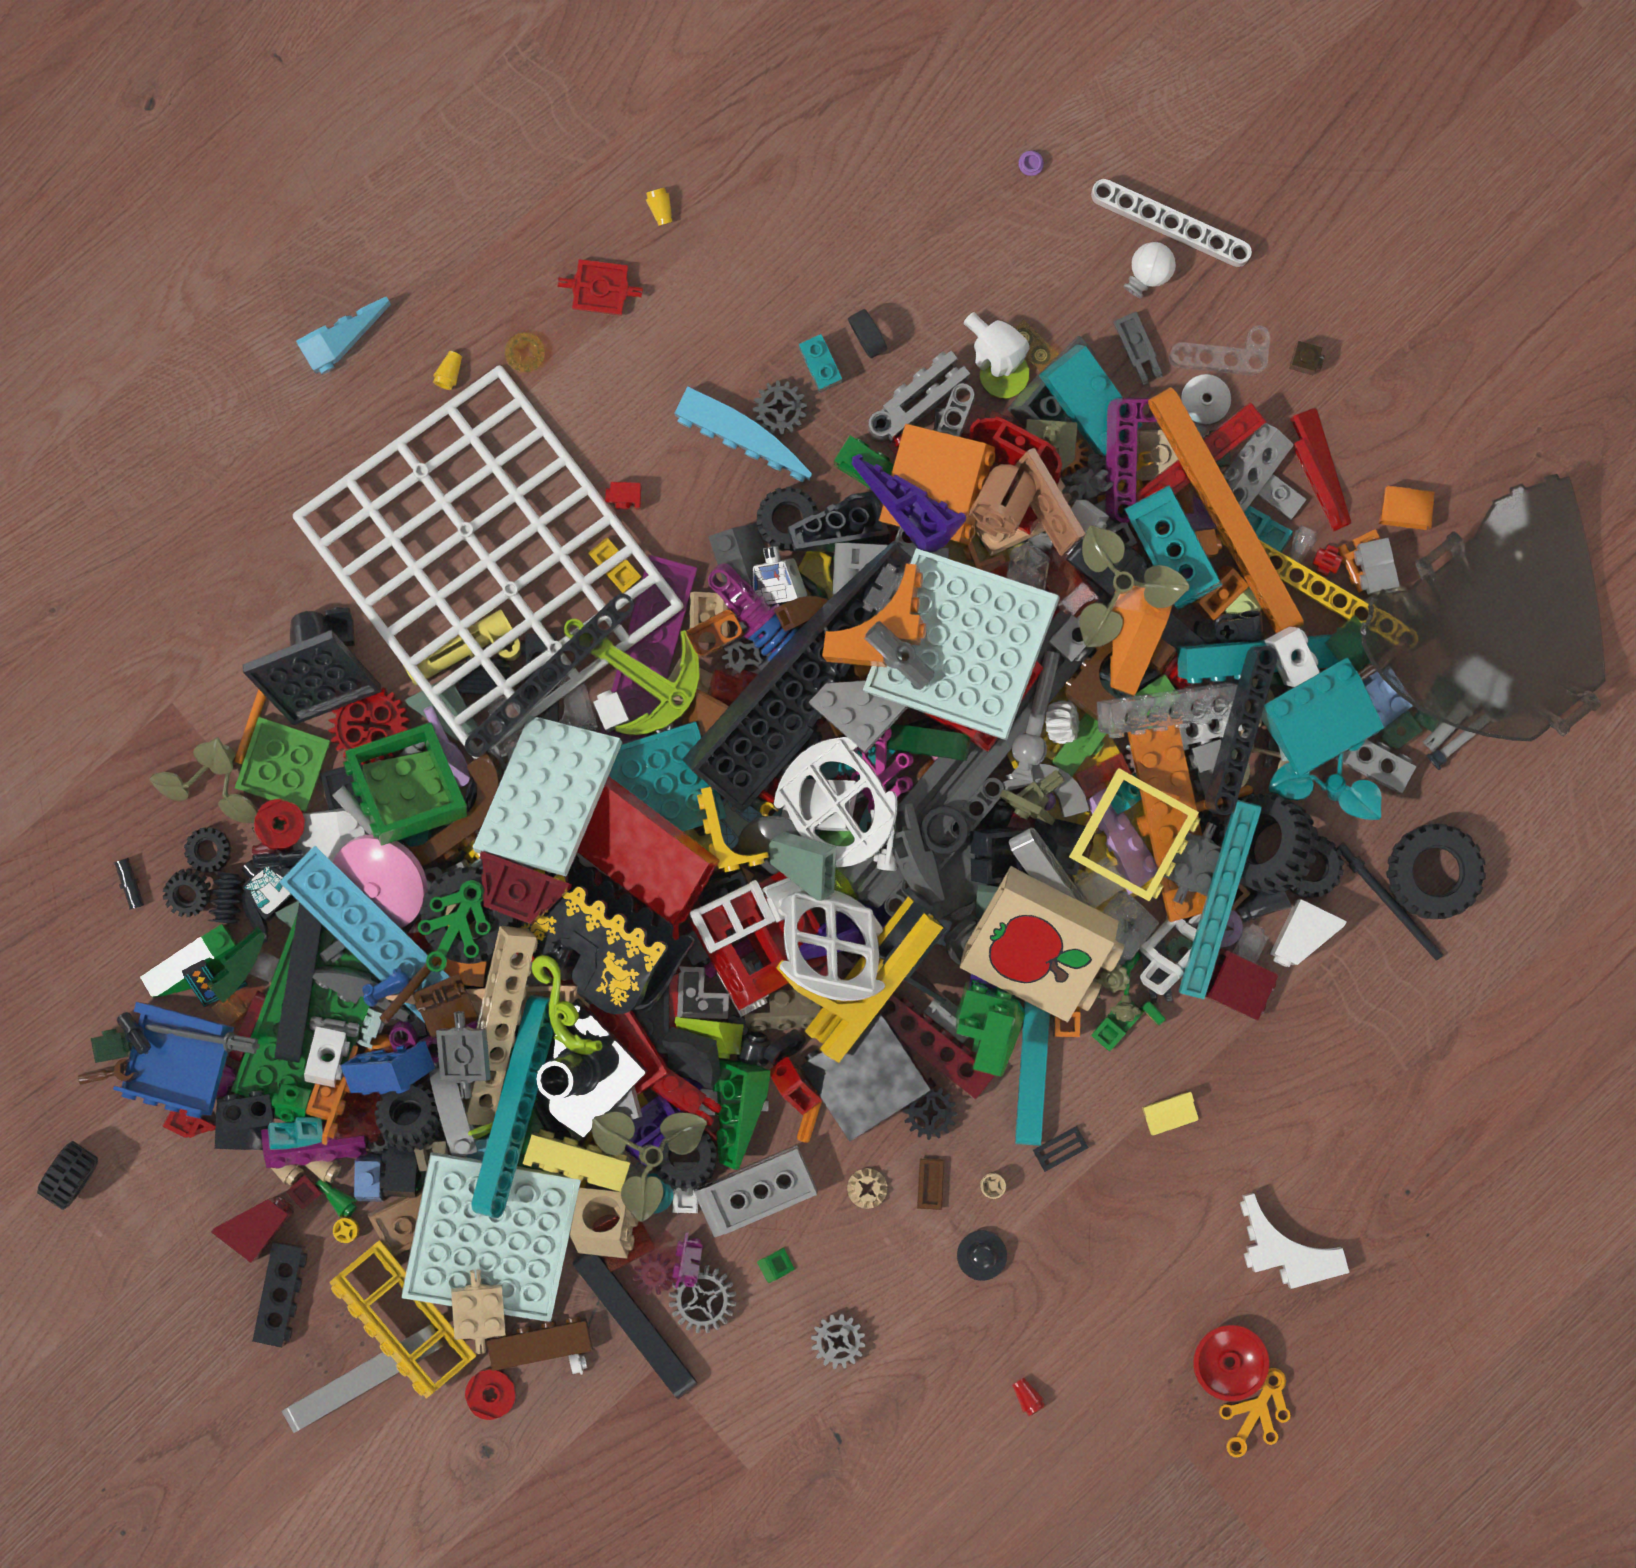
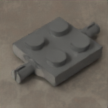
[1163,822,1221,905]
[436,1011,491,1098]

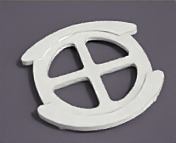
[774,737,897,867]
[778,890,885,1001]

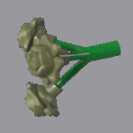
[1093,950,1141,1022]

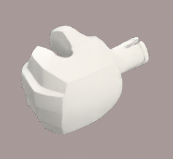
[964,312,1029,377]

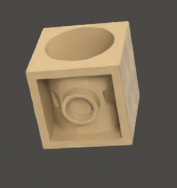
[570,1188,638,1258]

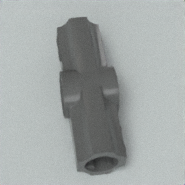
[864,621,935,689]

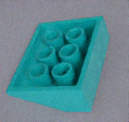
[1261,657,1384,777]

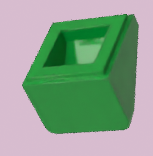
[757,1247,795,1283]

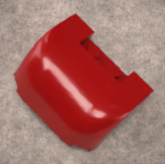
[969,416,1063,535]

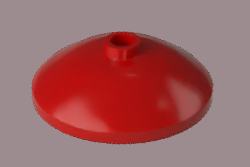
[1193,1325,1269,1401]

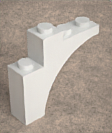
[1240,1193,1349,1289]

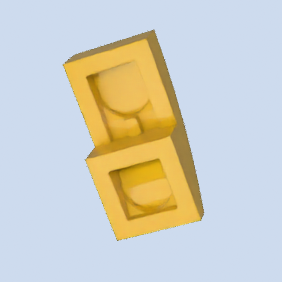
[588,537,641,593]

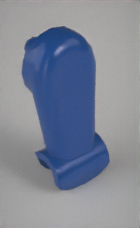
[362,968,410,1007]

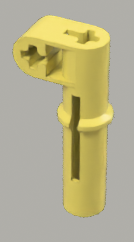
[403,609,521,686]

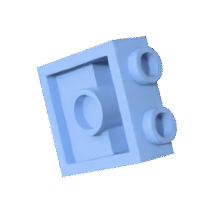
[1363,666,1413,736]

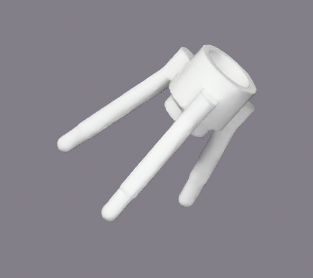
[871,810,897,871]

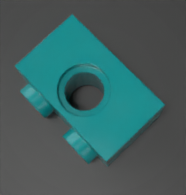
[799,334,842,393]

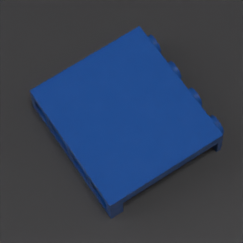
[113,1002,235,1119]

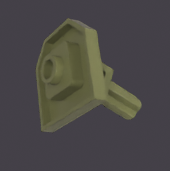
[1026,419,1077,471]
[1000,770,1065,825]

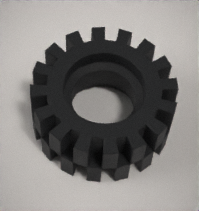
[184,827,232,873]
[163,868,212,918]

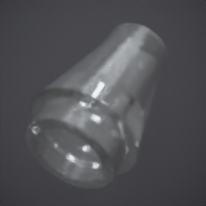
[1289,525,1318,564]

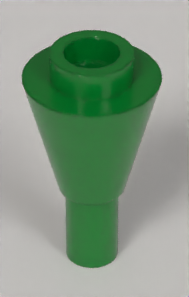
[316,1179,357,1218]

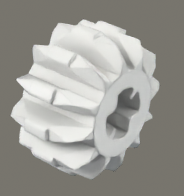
[1045,701,1080,744]

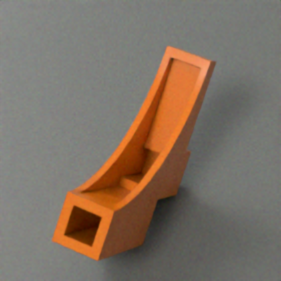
[822,564,926,668]

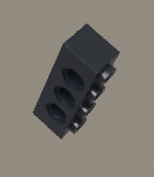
[521,633,559,728]
[252,1241,308,1348]

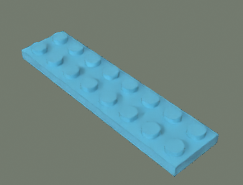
[279,846,450,1023]

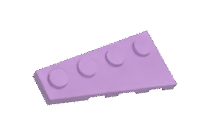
[1086,787,1157,895]

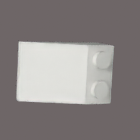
[293,808,368,862]

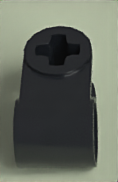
[1215,610,1264,643]

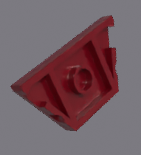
[480,851,572,925]

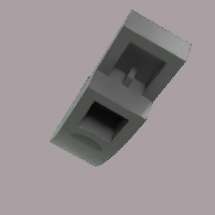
[892,803,945,904]
[312,966,410,1022]

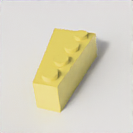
[523,1129,631,1192]

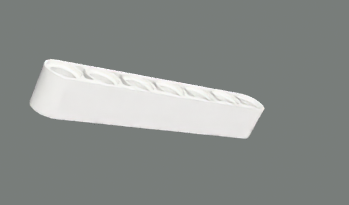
[1091,179,1252,267]

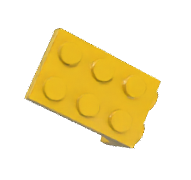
[697,787,769,872]

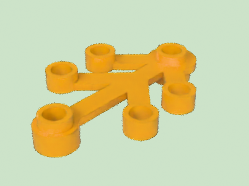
[1219,1368,1291,1457]

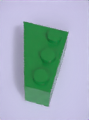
[834,435,894,490]

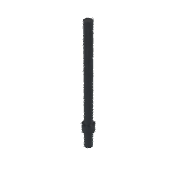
[1337,842,1444,961]

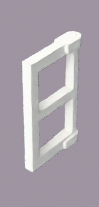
[690,880,776,953]

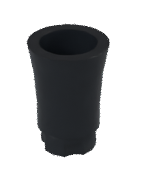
[1237,890,1292,923]

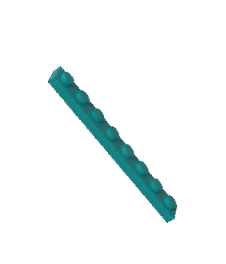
[1179,800,1262,999]

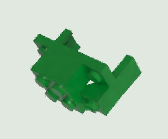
[955,979,1025,1077]

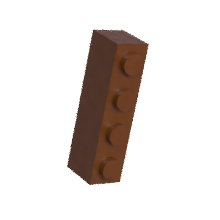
[487,1316,593,1371]

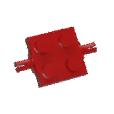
[558,259,643,316]

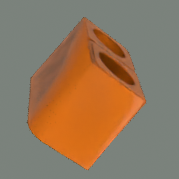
[1379,485,1435,530]
[685,610,744,657]

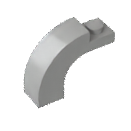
[1001,764,1089,817]
[429,1068,477,1157]

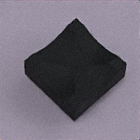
[662,1027,721,1089]

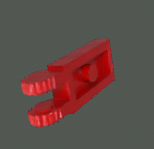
[651,1068,722,1126]

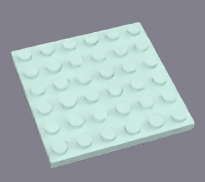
[863,548,1060,740]
[402,1152,581,1322]

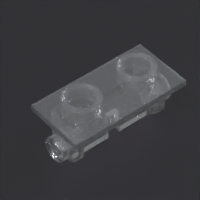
[863,563,904,615]

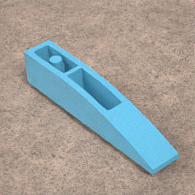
[675,386,812,482]

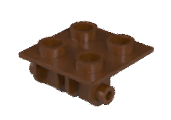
[412,973,479,1039]

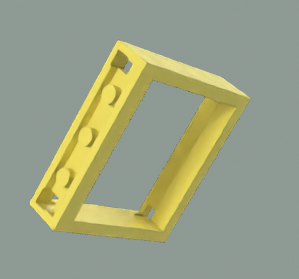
[1069,768,1201,901]

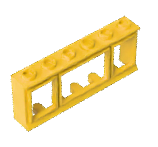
[329,1240,476,1399]

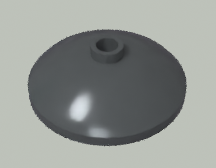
[738,816,802,876]

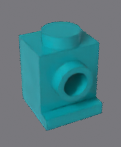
[1110,773,1142,815]

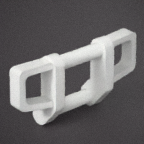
[1138,914,1201,995]

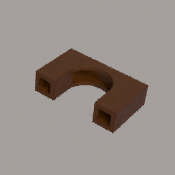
[1065,638,1176,733]

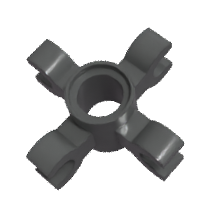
[1061,461,1114,505]

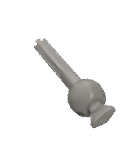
[1010,651,1060,782]

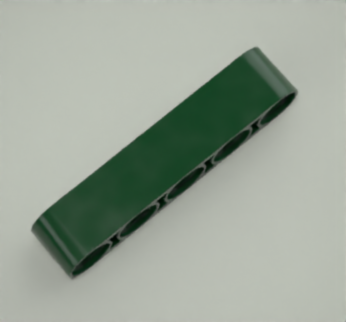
[872,724,971,761]

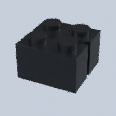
[970,827,1028,884]

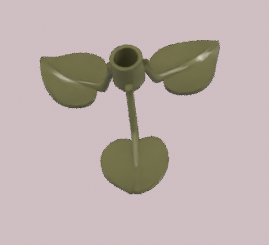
[1079,525,1189,647]
[150,737,258,823]
[591,1112,707,1222]

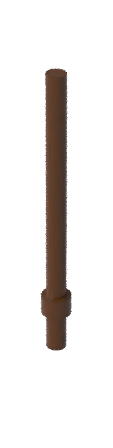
[379,909,476,1024]

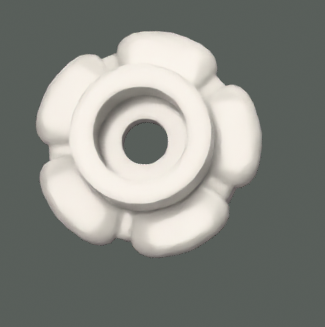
[568,1353,587,1375]

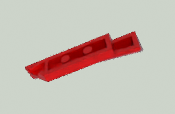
[1290,408,1351,532]

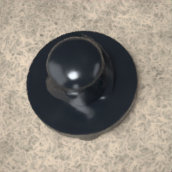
[957,1230,1007,1281]

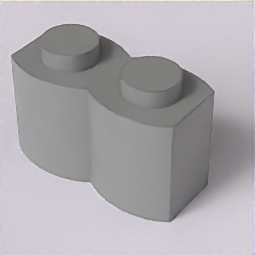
[1354,538,1399,595]

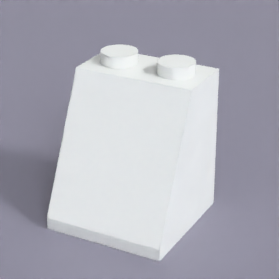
[1270,899,1347,967]

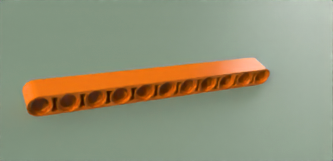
[1148,387,1304,634]

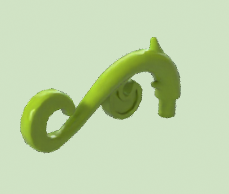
[532,955,602,1055]

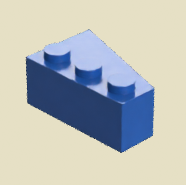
[341,1041,435,1095]

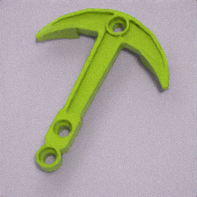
[564,619,700,735]

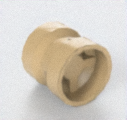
[980,1173,1006,1199]

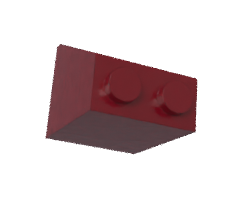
[1205,948,1279,1021]
[211,1196,294,1263]

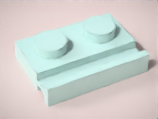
[356,1007,384,1049]

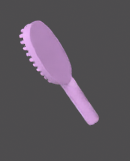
[423,706,470,787]

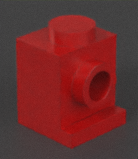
[605,482,642,510]

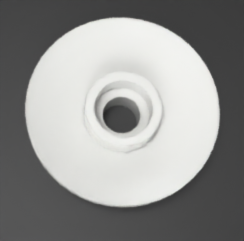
[1181,374,1231,424]

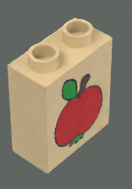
[960,866,1125,1022]

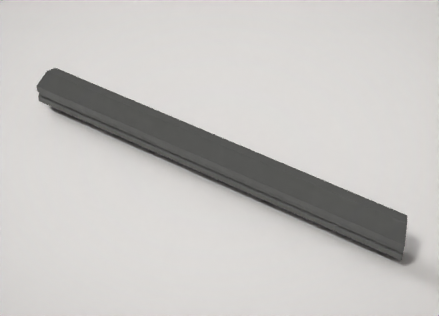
[839,544,1152,908]

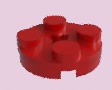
[254,799,305,850]
[465,1369,516,1420]

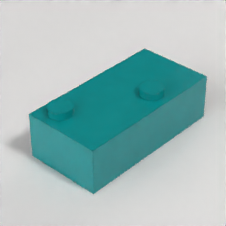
[1039,344,1142,456]

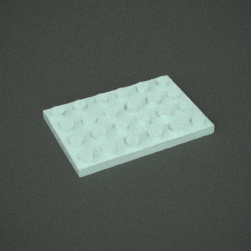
[473,715,622,876]

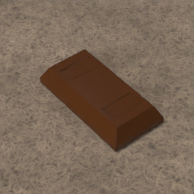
[917,1158,945,1210]

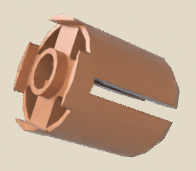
[969,464,1036,538]

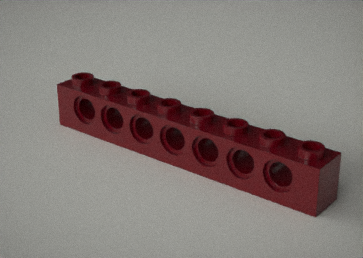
[819,951,994,1099]

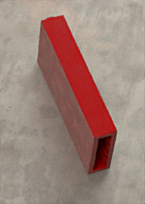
[577,776,720,925]

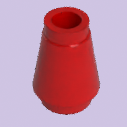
[1012,1378,1045,1417]

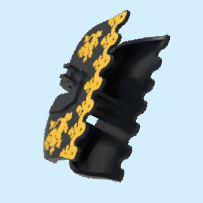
[517,857,695,1014]

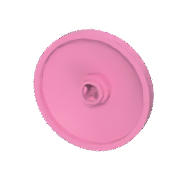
[333,835,428,928]

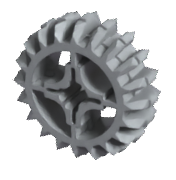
[669,1265,736,1333]

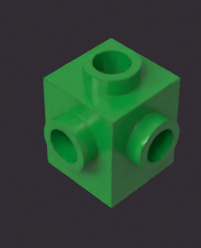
[271,1084,311,1123]

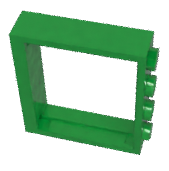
[343,722,467,846]

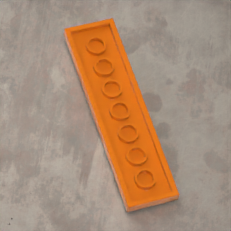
[1126,714,1207,922]

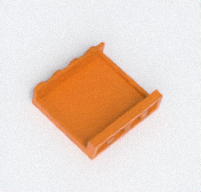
[879,424,995,545]

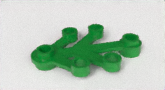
[418,880,491,972]

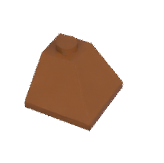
[682,689,729,737]

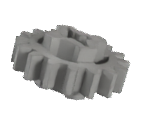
[811,1314,865,1369]

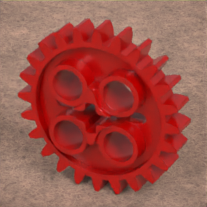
[328,687,410,765]

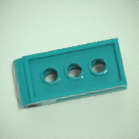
[1125,485,1223,610]

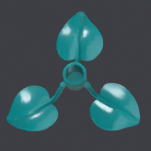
[1269,739,1382,820]

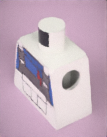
[753,546,807,605]

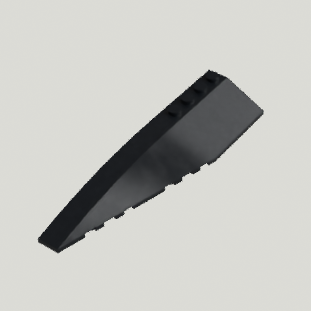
[682,541,912,813]

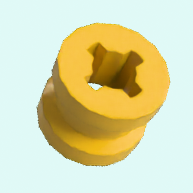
[333,1217,360,1243]

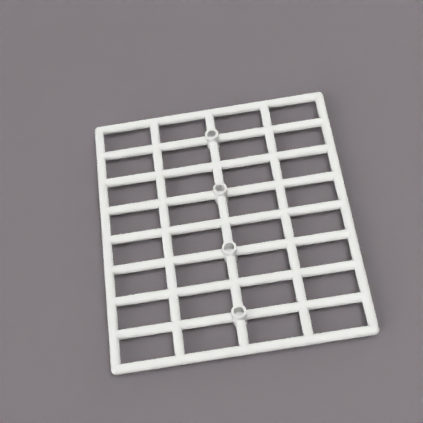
[293,365,683,759]

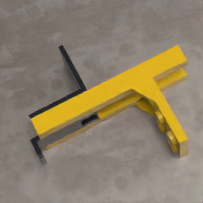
[776,887,947,1063]

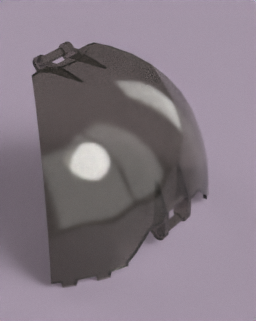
[1360,474,1606,742]

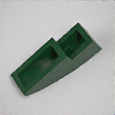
[207,927,265,1003]

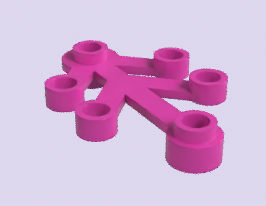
[851,727,913,814]

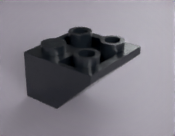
[1034,818,1086,876]

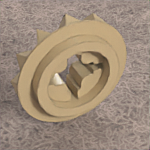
[847,1168,887,1209]

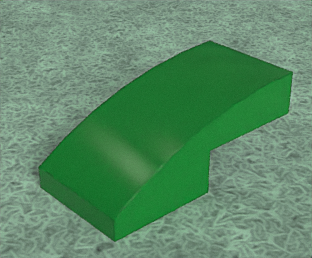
[1091,1000,1144,1052]

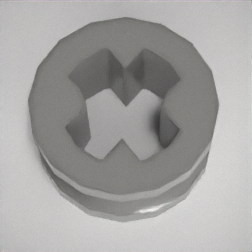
[1123,276,1148,299]

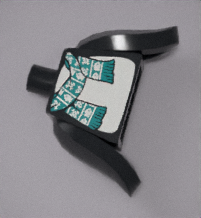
[242,859,294,943]

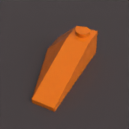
[1111,586,1172,696]

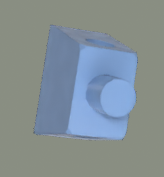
[354,1153,384,1201]

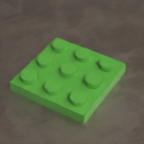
[235,717,331,812]
[363,751,453,825]

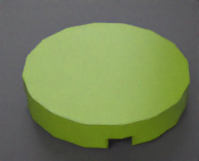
[980,359,1029,399]

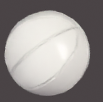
[1132,242,1176,286]

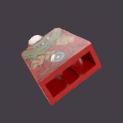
[769,1057,822,1115]

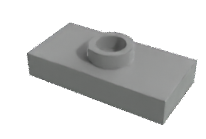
[1257,474,1307,520]

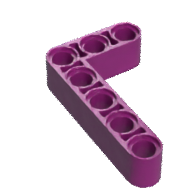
[1105,398,1157,523]

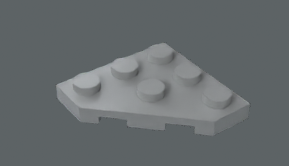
[809,681,908,753]

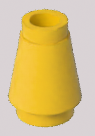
[646,187,673,226]
[433,351,462,390]

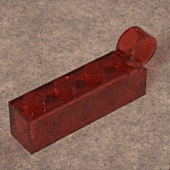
[1025,546,1099,619]

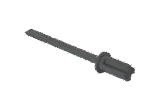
[145,1024,260,1054]

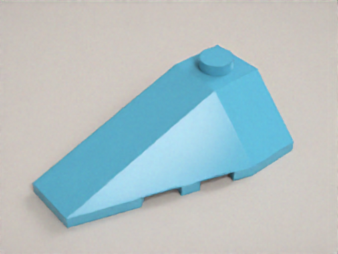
[296,296,391,374]

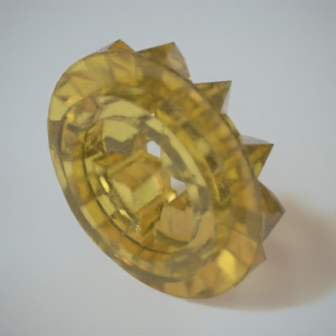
[505,332,545,373]

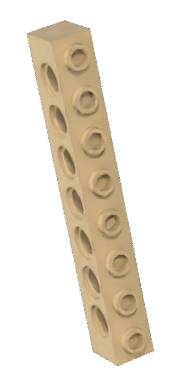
[462,926,537,1125]

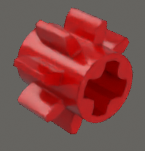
[1312,544,1343,577]

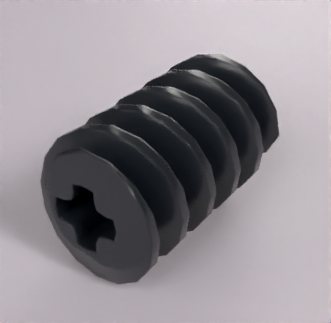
[207,871,245,924]

